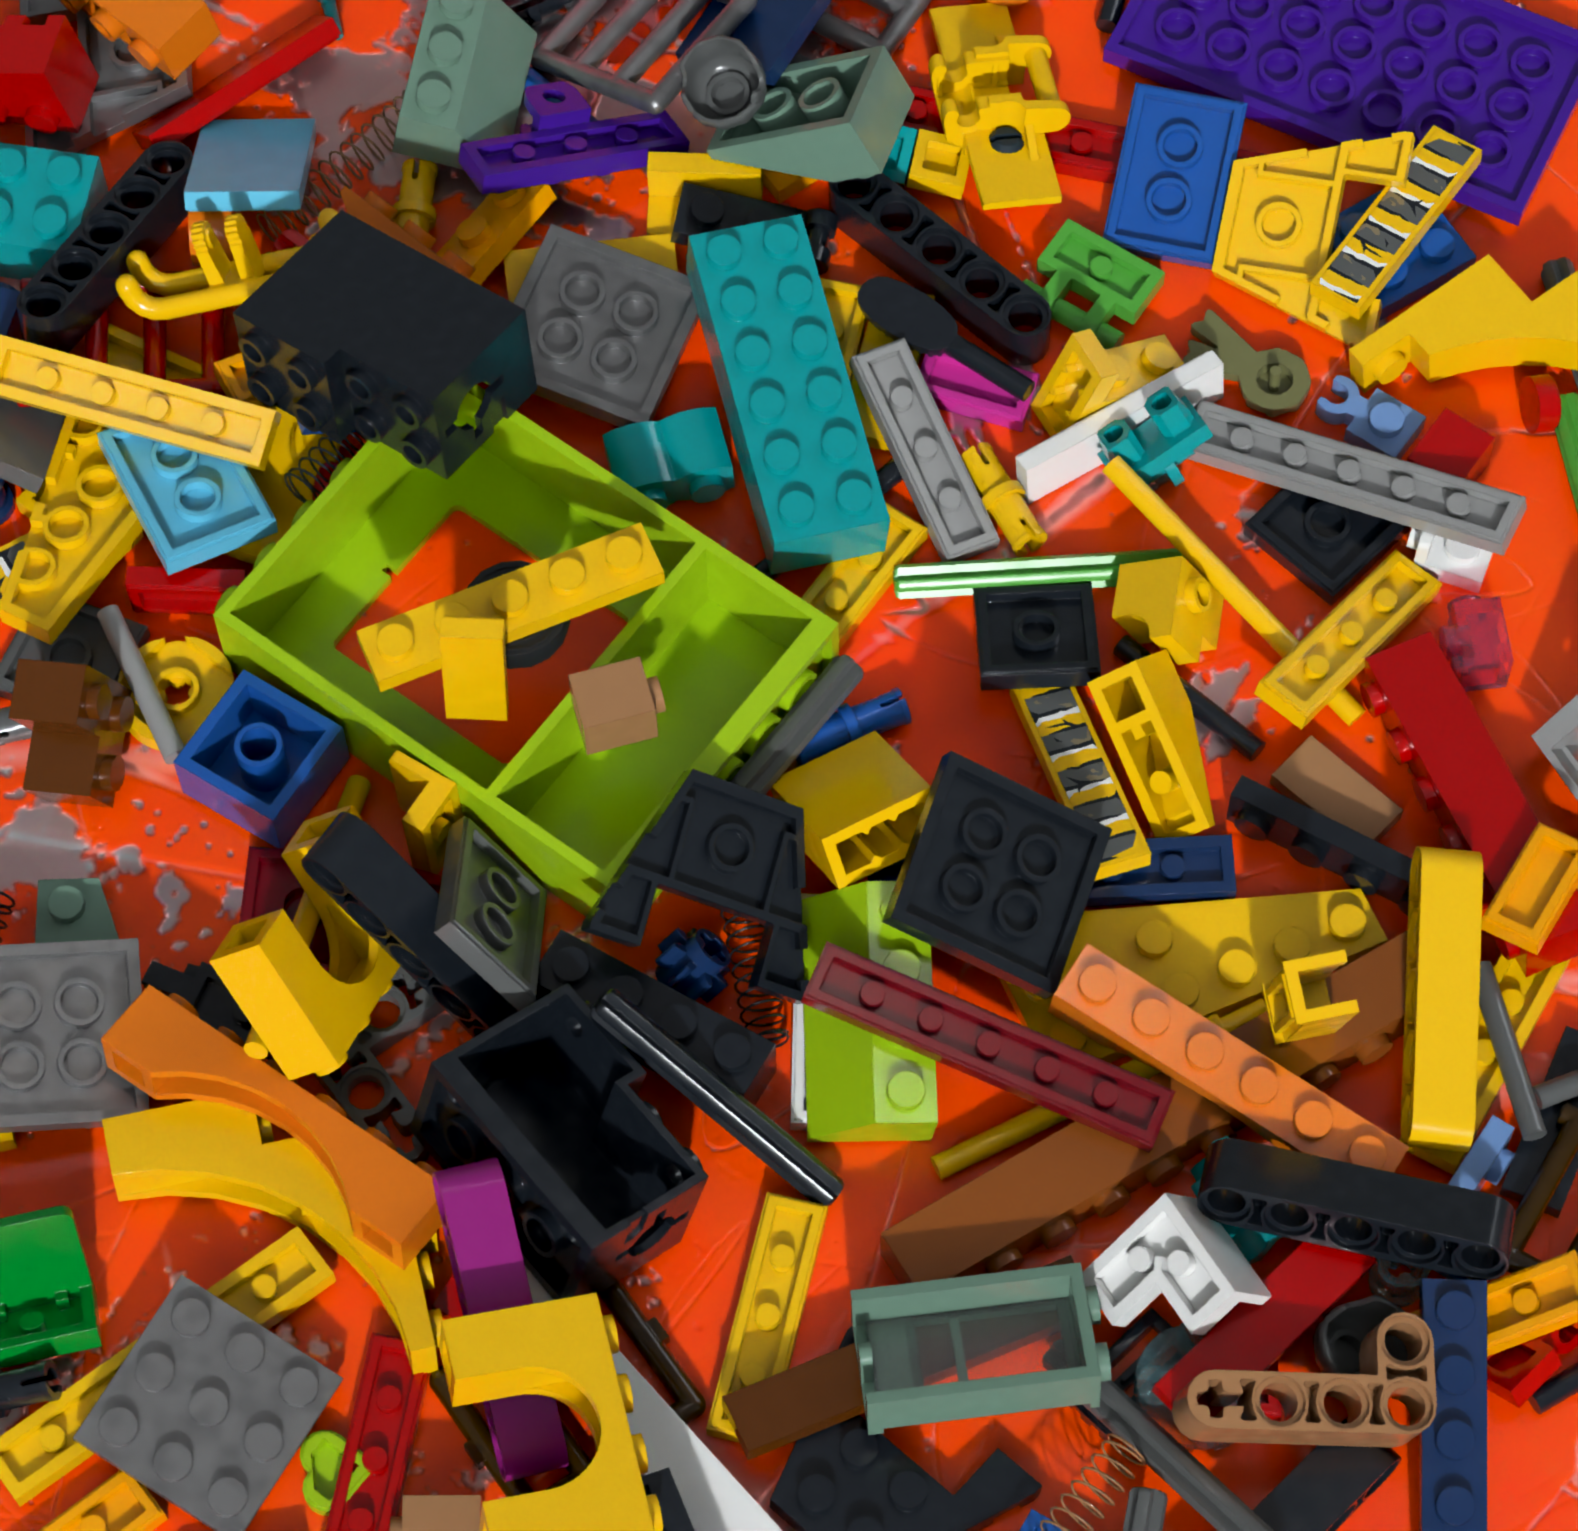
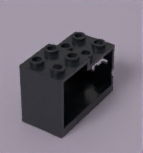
[233,210,537,479]
[410,983,709,1300]

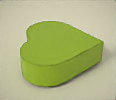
[299,1430,370,1516]

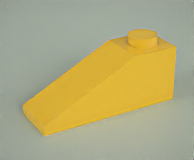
[1087,649,1215,838]

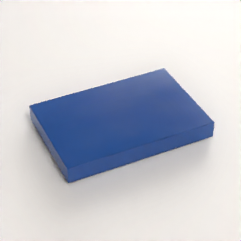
[1103,82,1248,270]

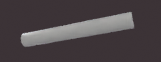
[97,605,185,764]

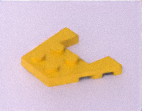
[1211,131,1415,347]

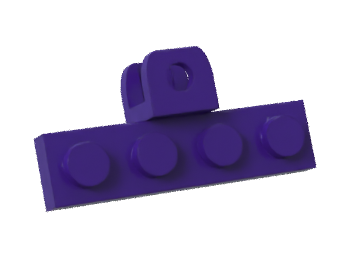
[458,81,690,195]

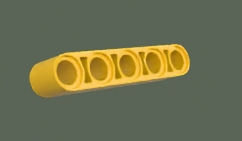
[1401,846,1483,1152]

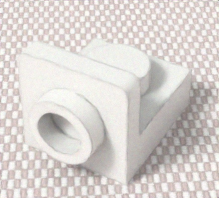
[1406,528,1493,594]

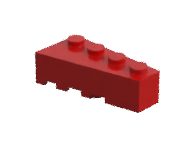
[0,15,99,134]

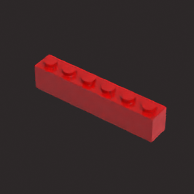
[1360,631,1578,977]

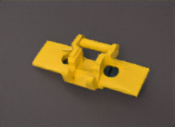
[928,3,1071,210]

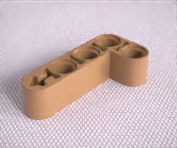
[1172,1312,1437,1448]

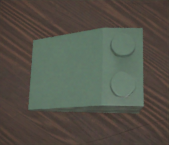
[706,45,915,182]

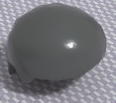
[679,34,767,130]
[1313,1295,1408,1374]

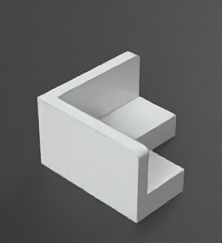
[1083,1192,1272,1335]

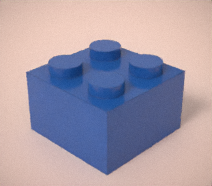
[173,669,350,848]

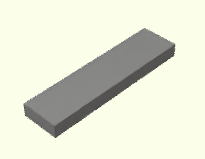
[849,338,1000,562]

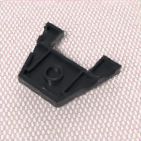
[581,769,809,1004]
[769,1326,1042,1531]

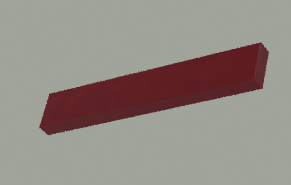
[801,941,1176,1153]

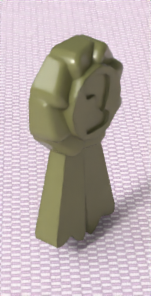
[1182,309,1311,418]

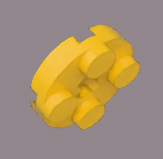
[118,636,235,751]

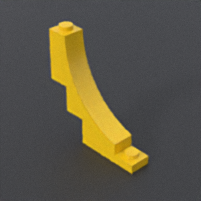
[1349,254,1578,393]

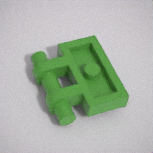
[1023,218,1165,349]

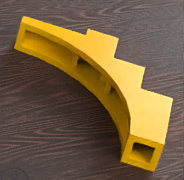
[102,1100,443,1376]

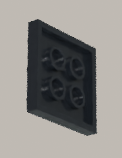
[882,751,1112,999]

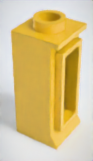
[1261,949,1360,1045]

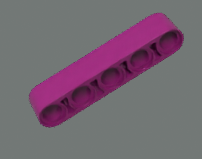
[432,1157,569,1483]

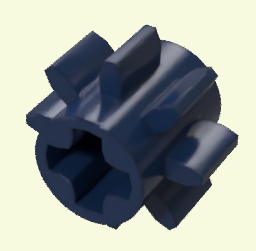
[655,927,731,1003]

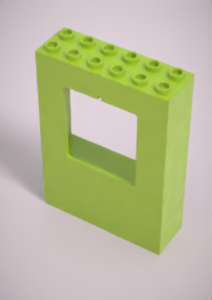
[213,384,839,916]

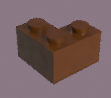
[8,658,134,808]

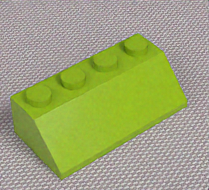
[801,881,938,1142]

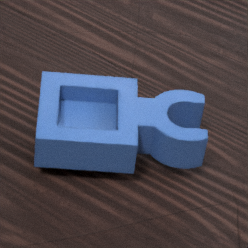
[1315,375,1426,459]

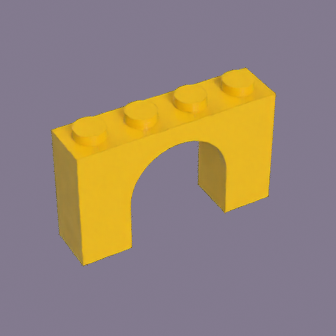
[209,804,400,1081]
[439,1292,663,1531]

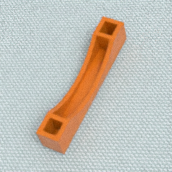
[1048,943,1410,1173]
[101,984,442,1270]

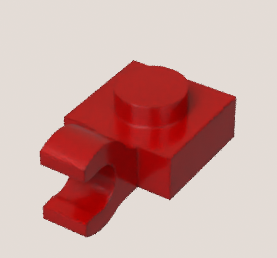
[1487,1325,1578,1408]

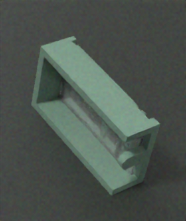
[850,1262,1112,1435]

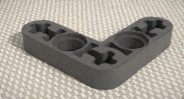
[313,966,445,1165]

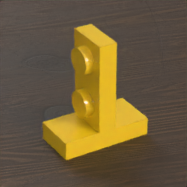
[1030,328,1184,437]

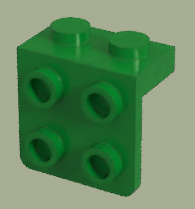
[0,1206,102,1368]

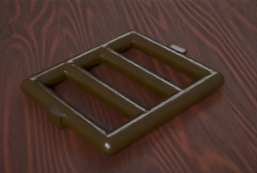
[429,1281,706,1497]

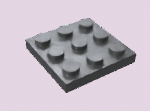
[513,224,699,427]
[0,938,149,1133]
[73,1274,343,1531]

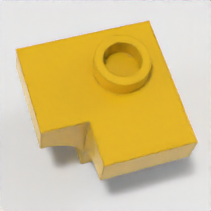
[1112,556,1224,665]

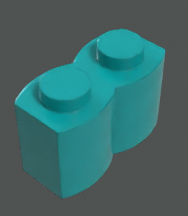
[602,407,735,509]

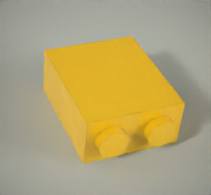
[771,731,931,890]

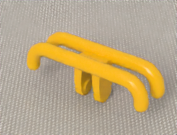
[115,208,338,320]

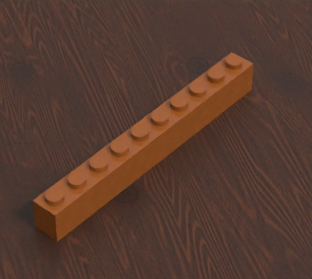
[880,931,1407,1284]

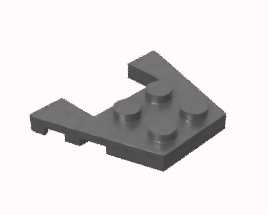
[19,0,193,153]

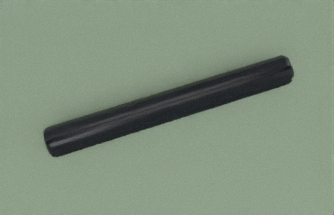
[590,989,844,1206]

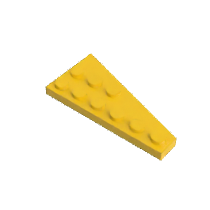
[0,324,201,645]
[999,888,1388,1063]

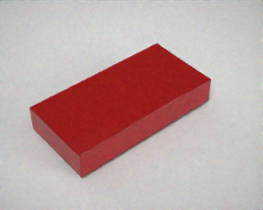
[125,566,247,615]

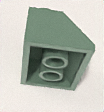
[392,0,538,170]

